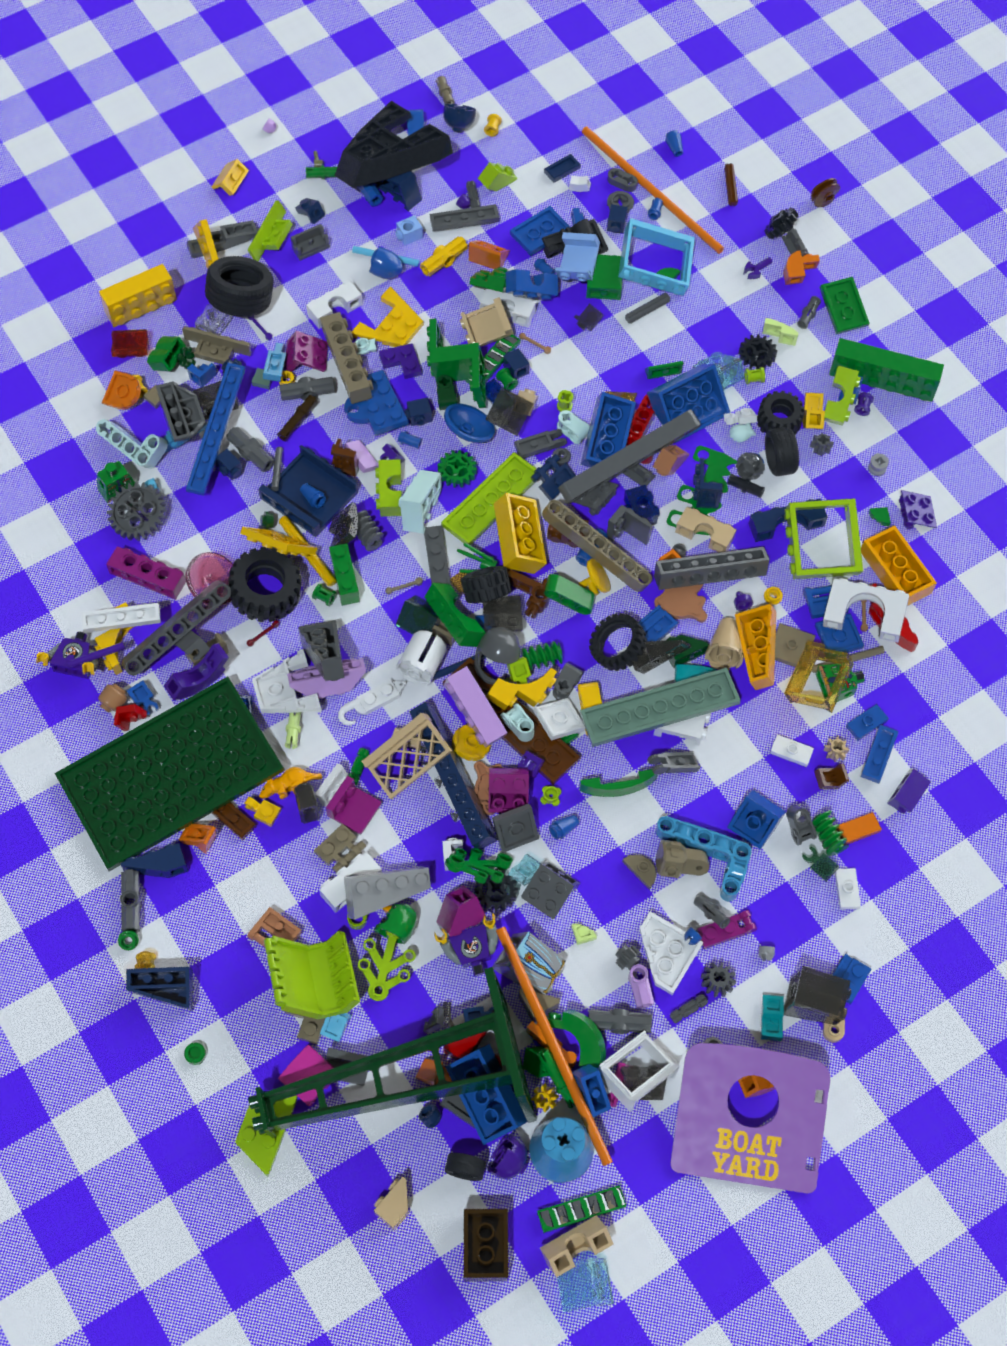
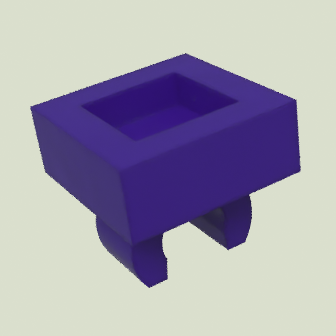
[380,443,405,463]
[517,751,545,778]

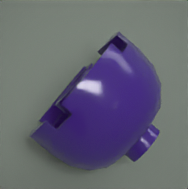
[487,1134,528,1180]

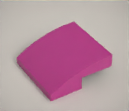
[278,1045,335,1106]

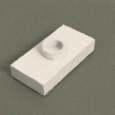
[770,735,814,767]
[315,764,349,806]
[834,868,861,910]

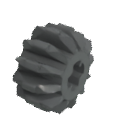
[701,962,736,997]

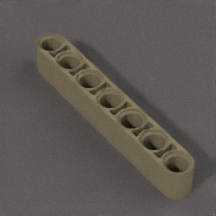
[542,500,652,592]

